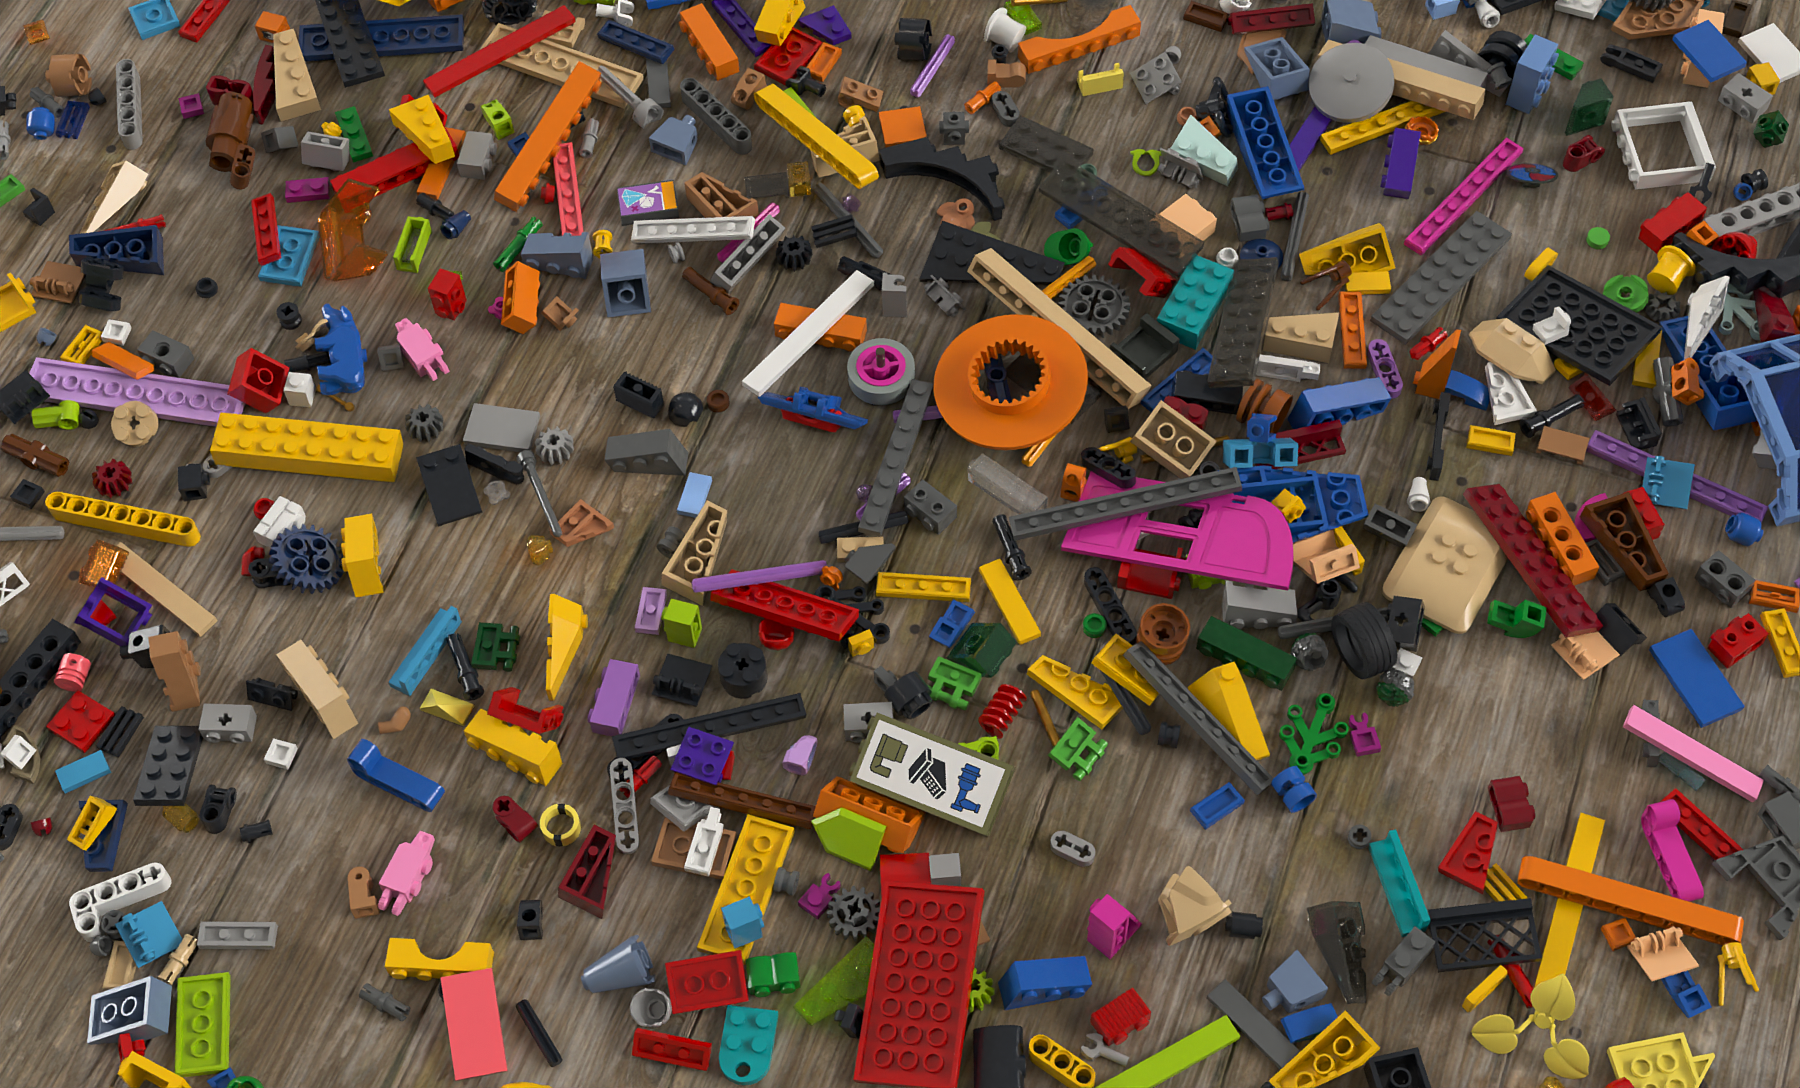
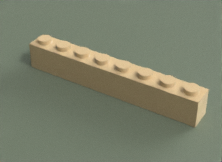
[1318,40,1485,120]

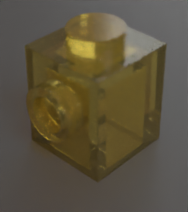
[787,161,811,197]

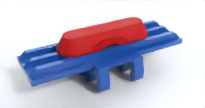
[758,387,868,432]

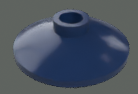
[1240,239,1283,275]

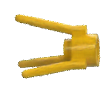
[1098,437,1137,469]
[1717,942,1759,1006]

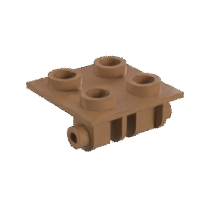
[30,261,86,304]

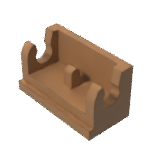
[1536,426,1590,464]

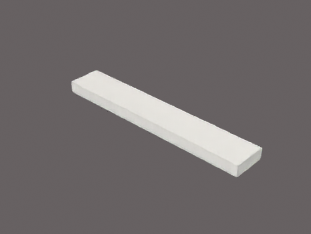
[631,216,755,244]

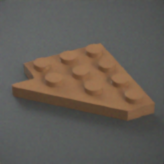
[1611,0,1704,40]

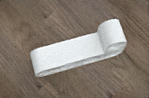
[69,863,171,942]

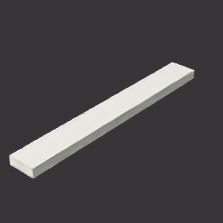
[742,270,874,397]

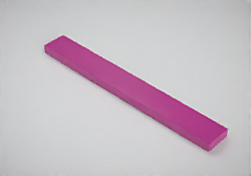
[1404,138,1524,256]

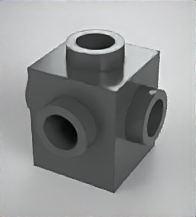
[939,111,969,145]

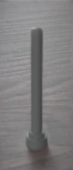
[516,450,562,537]

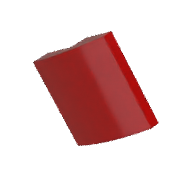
[880,853,931,900]

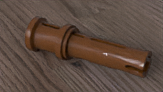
[682,267,740,315]

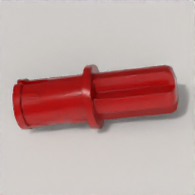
[1409,327,1448,360]
[619,755,662,798]

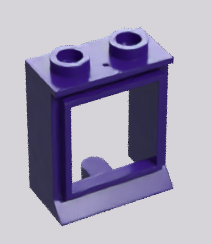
[74,577,152,647]

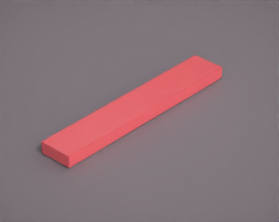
[553,142,584,236]

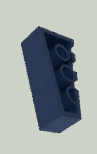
[69,225,164,275]

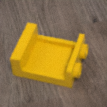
[0,272,36,332]
[117,1051,191,1088]

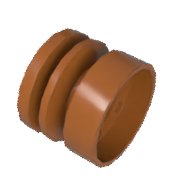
[1236,379,1293,433]
[1135,603,1190,665]

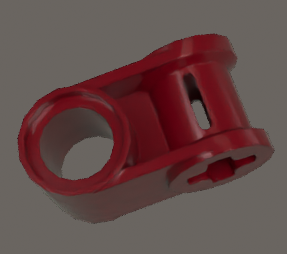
[1562,135,1605,172]
[492,796,538,843]

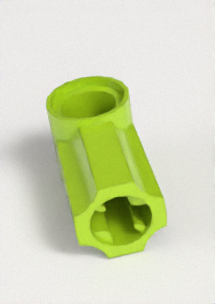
[32,400,80,430]

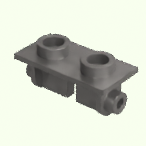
[924,275,966,317]

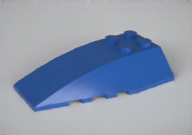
[1218,465,1369,542]

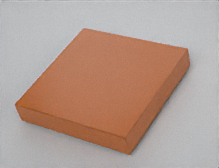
[879,106,927,148]

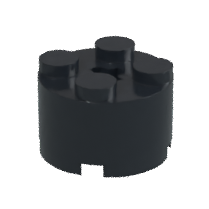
[894,18,932,61]
[718,643,768,699]

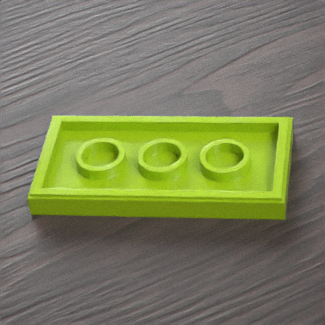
[175,972,231,1077]

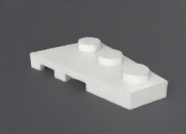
[1485,362,1537,425]

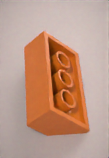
[813,776,926,853]

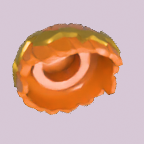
[1405,116,1439,145]

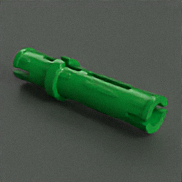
[493,217,543,272]

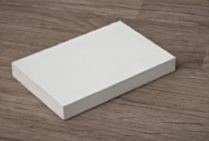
[1738,23,1800,83]

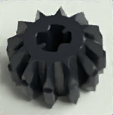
[775,234,813,272]

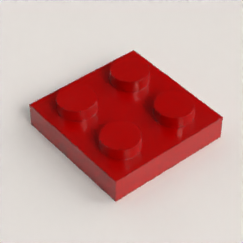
[46,690,115,753]

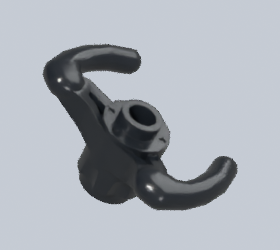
[1195,76,1232,138]
[1297,574,1358,632]

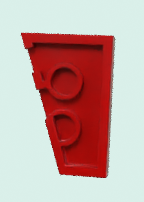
[1438,811,1498,894]

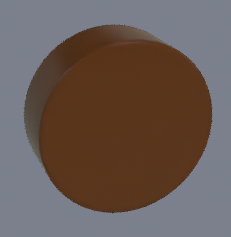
[707,390,730,413]

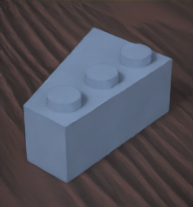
[521,232,593,279]

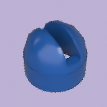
[1733,183,1753,201]

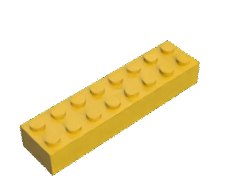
[210,412,404,482]

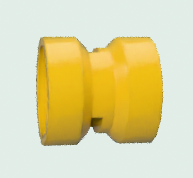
[843,105,869,127]

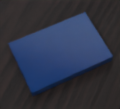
[1672,20,1747,83]

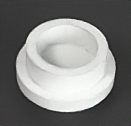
[1216,248,1238,268]

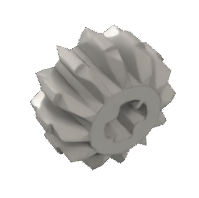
[535,426,574,465]

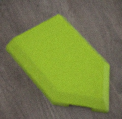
[811,807,887,871]

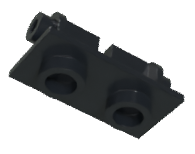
[246,678,298,711]

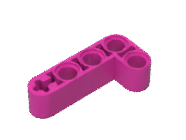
[1641,799,1704,902]

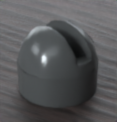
[89,935,113,956]

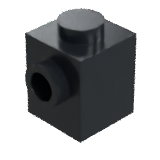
[178,463,210,502]

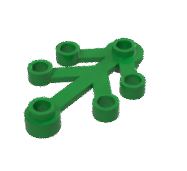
[1279,693,1349,775]

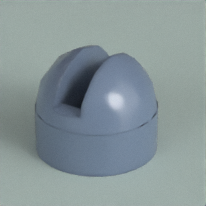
[36,328,57,346]

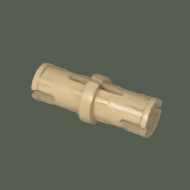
[157,934,198,986]

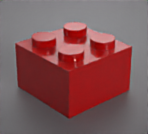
[227,348,289,414]

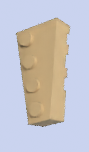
[273,28,321,122]
[662,500,727,606]

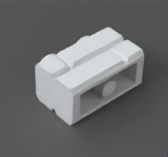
[253,496,306,548]

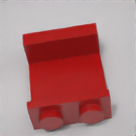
[1117,547,1186,599]

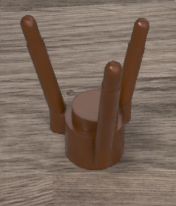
[1300,260,1352,311]

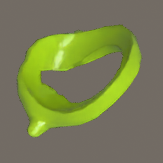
[1130,149,1162,176]

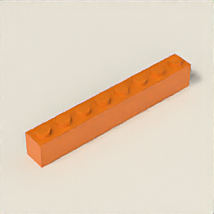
[494,61,602,212]

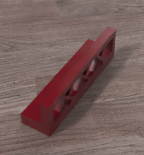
[1227,3,1316,35]
[1255,419,1346,469]

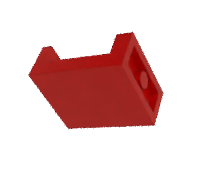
[1108,247,1177,298]
[487,687,564,734]

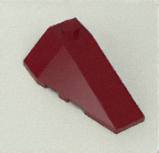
[1753,286,1800,352]

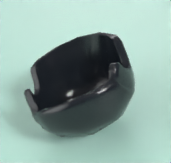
[668,392,703,427]

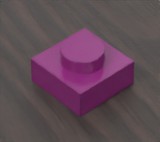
[178,93,204,119]

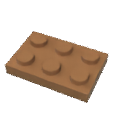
[651,817,737,880]

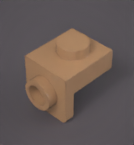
[541,296,579,331]

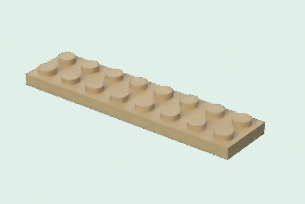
[480,23,644,109]

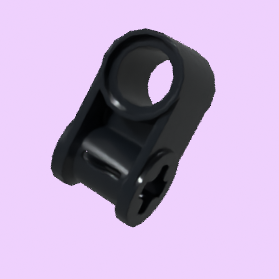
[248,558,291,588]
[199,784,237,834]

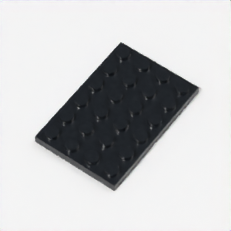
[1496,265,1662,386]

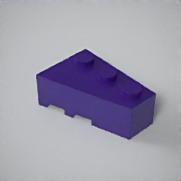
[1380,128,1421,199]

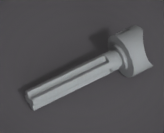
[597,65,664,129]

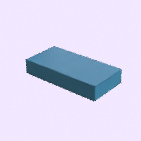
[55,750,111,794]

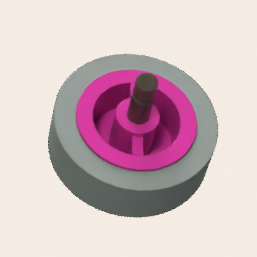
[847,338,915,405]

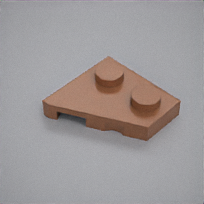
[549,499,614,547]

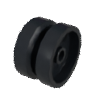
[1478,30,1528,80]

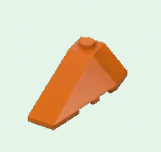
[1413,329,1461,399]

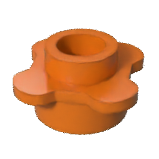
[820,566,843,591]

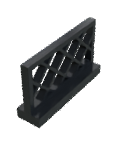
[1428,898,1542,973]

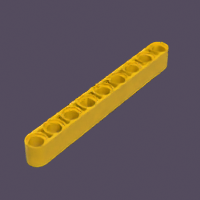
[754,84,879,189]

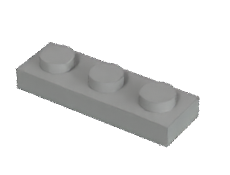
[197,922,278,949]

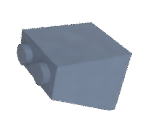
[1321,0,1381,44]
[600,249,651,317]

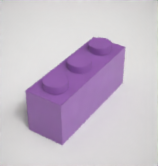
[588,659,640,736]

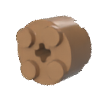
[45,54,92,97]

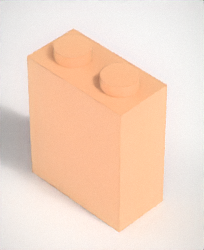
[1148,194,1217,260]

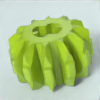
[969,967,995,1013]

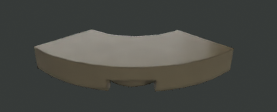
[2,724,40,784]

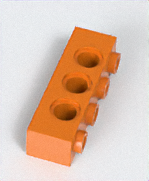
[1526,492,1599,586]

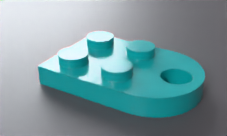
[719,1005,779,1085]

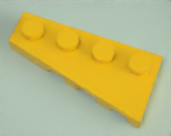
[1027,655,1123,730]

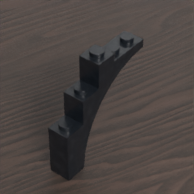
[879,137,1005,221]
[1672,232,1800,298]

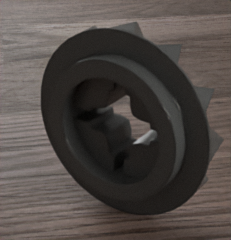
[1644,291,1681,322]

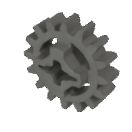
[827,886,880,941]

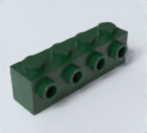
[1196,616,1297,691]

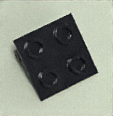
[0,370,50,424]
[652,653,712,707]

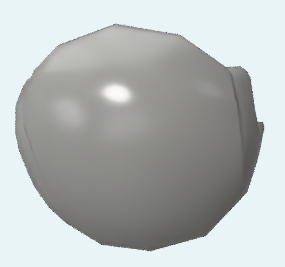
[630,988,672,1028]

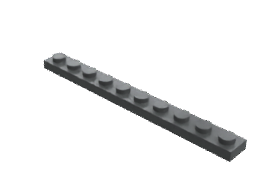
[1009,467,1242,541]

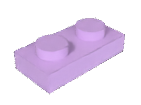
[635,587,667,635]

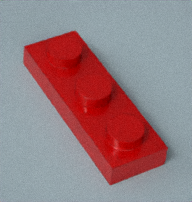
[632,1028,712,1071]

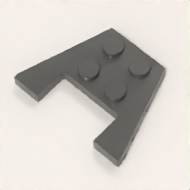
[1711,835,1800,940]

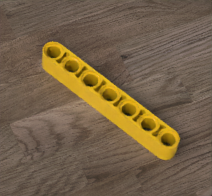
[45,492,201,547]

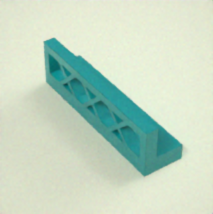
[1368,829,1430,937]

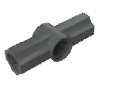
[1652,357,1684,427]

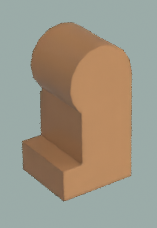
[987,59,1026,87]
[731,68,767,110]
[348,867,380,919]

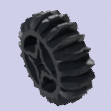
[481,0,537,26]

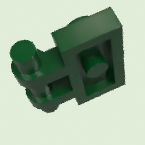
[471,622,520,672]

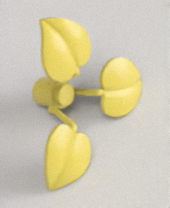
[1471,974,1589,1079]

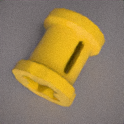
[593,230,613,258]

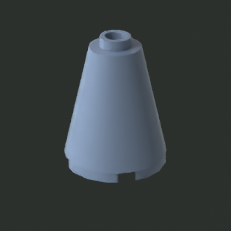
[581,935,655,993]

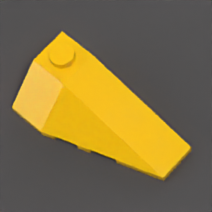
[1299,223,1395,275]
[546,594,588,701]
[1188,662,1270,760]
[1269,1010,1380,1088]

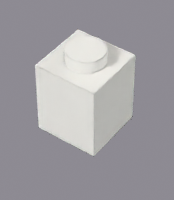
[283,372,316,407]

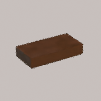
[1183,0,1229,32]

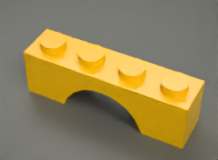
[385,938,494,981]

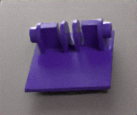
[670,727,734,785]

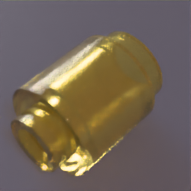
[162,803,199,833]

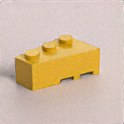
[754,0,806,46]
[341,514,383,598]

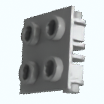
[1130,51,1182,104]
[1158,148,1203,188]

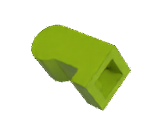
[481,99,515,140]

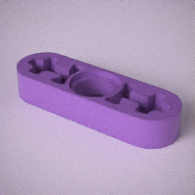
[1367,339,1403,398]

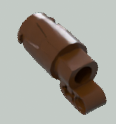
[205,92,255,190]

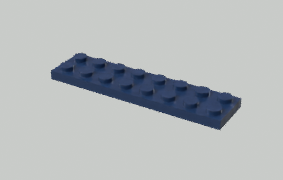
[298,14,464,61]

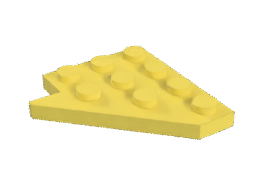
[1607,1032,1715,1088]

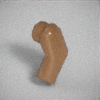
[378,707,411,734]

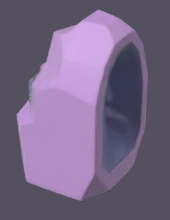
[783,735,817,775]

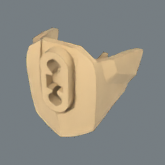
[1158,866,1232,946]

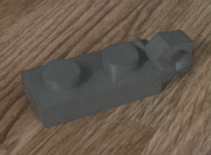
[1642,699,1660,767]

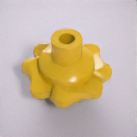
[321,122,342,137]

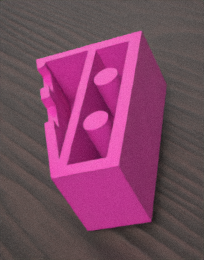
[1087,894,1143,959]

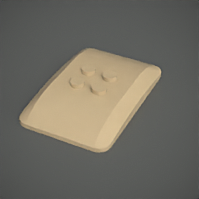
[1382,497,1508,634]

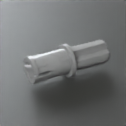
[579,118,599,158]

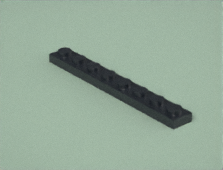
[612,693,807,760]

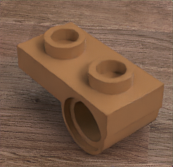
[838,77,883,112]

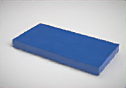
[1649,629,1745,728]

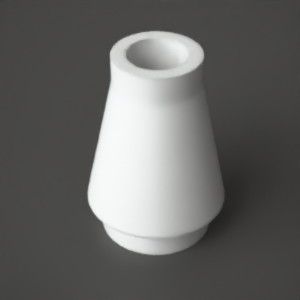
[1475,0,1500,28]
[1407,477,1430,512]

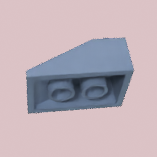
[1244,37,1310,100]
[87,976,172,1045]

